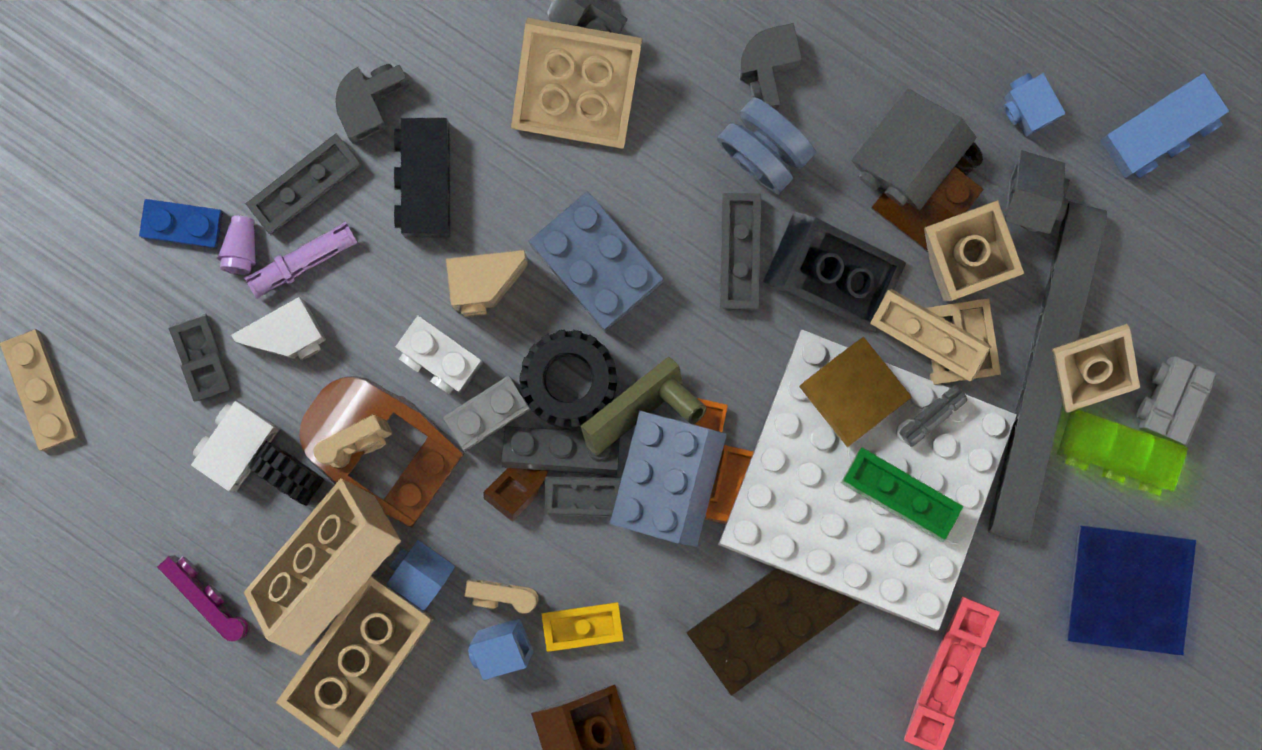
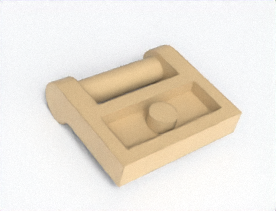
[926,298,1001,385]
[313,415,393,468]
[465,579,539,613]

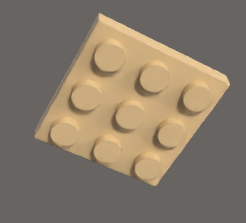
[511,18,643,149]

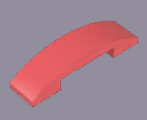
[904,597,1000,750]

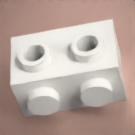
[395,315,484,394]
[191,401,280,492]

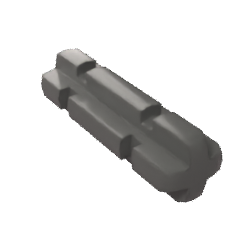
[899,386,968,447]

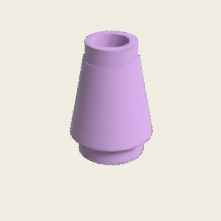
[217,216,256,275]

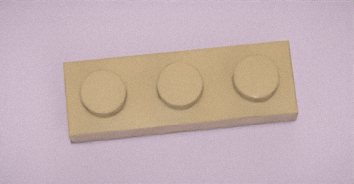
[870,289,992,382]
[0,329,79,451]

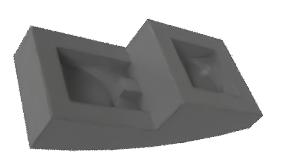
[169,313,231,402]

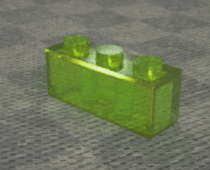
[1056,410,1188,497]

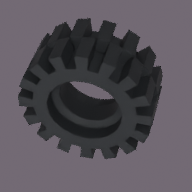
[249,441,324,506]

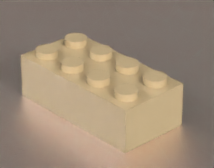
[243,478,401,656]
[276,573,435,749]

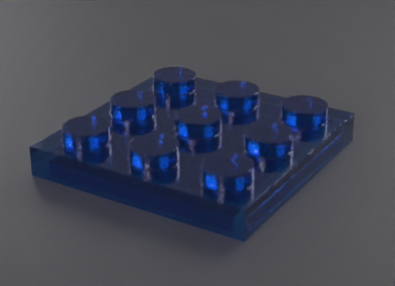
[1065,525,1196,656]

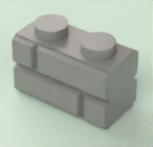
[1137,356,1218,447]
[443,375,531,451]

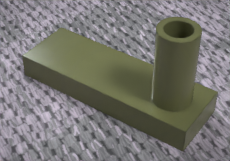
[581,356,706,456]

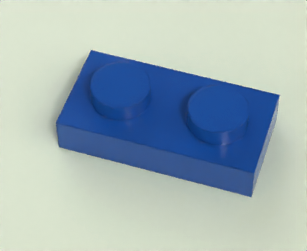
[139,199,223,249]

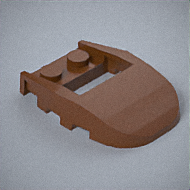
[299,376,465,528]

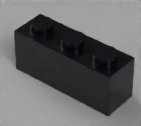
[394,118,450,238]

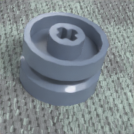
[717,97,816,194]

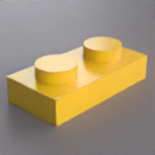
[541,602,624,652]

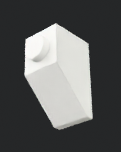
[231,297,326,361]

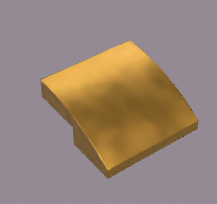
[799,336,912,448]

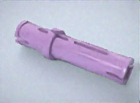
[244,221,358,299]

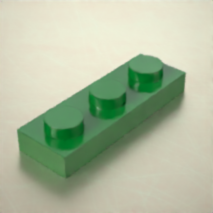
[840,447,964,542]

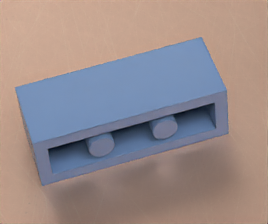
[1100,73,1229,178]

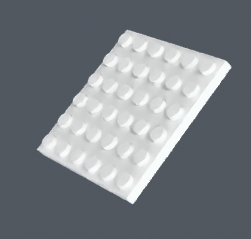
[718,330,1017,631]

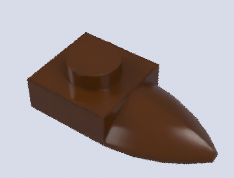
[483,468,549,522]

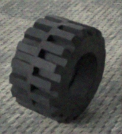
[520,329,617,428]

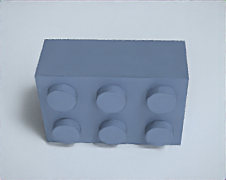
[529,191,663,332]
[610,411,727,547]

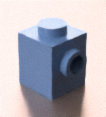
[1003,73,1066,137]
[386,540,456,611]
[468,618,534,680]

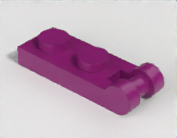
[157,555,250,642]

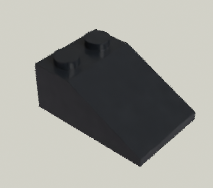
[763,212,906,332]

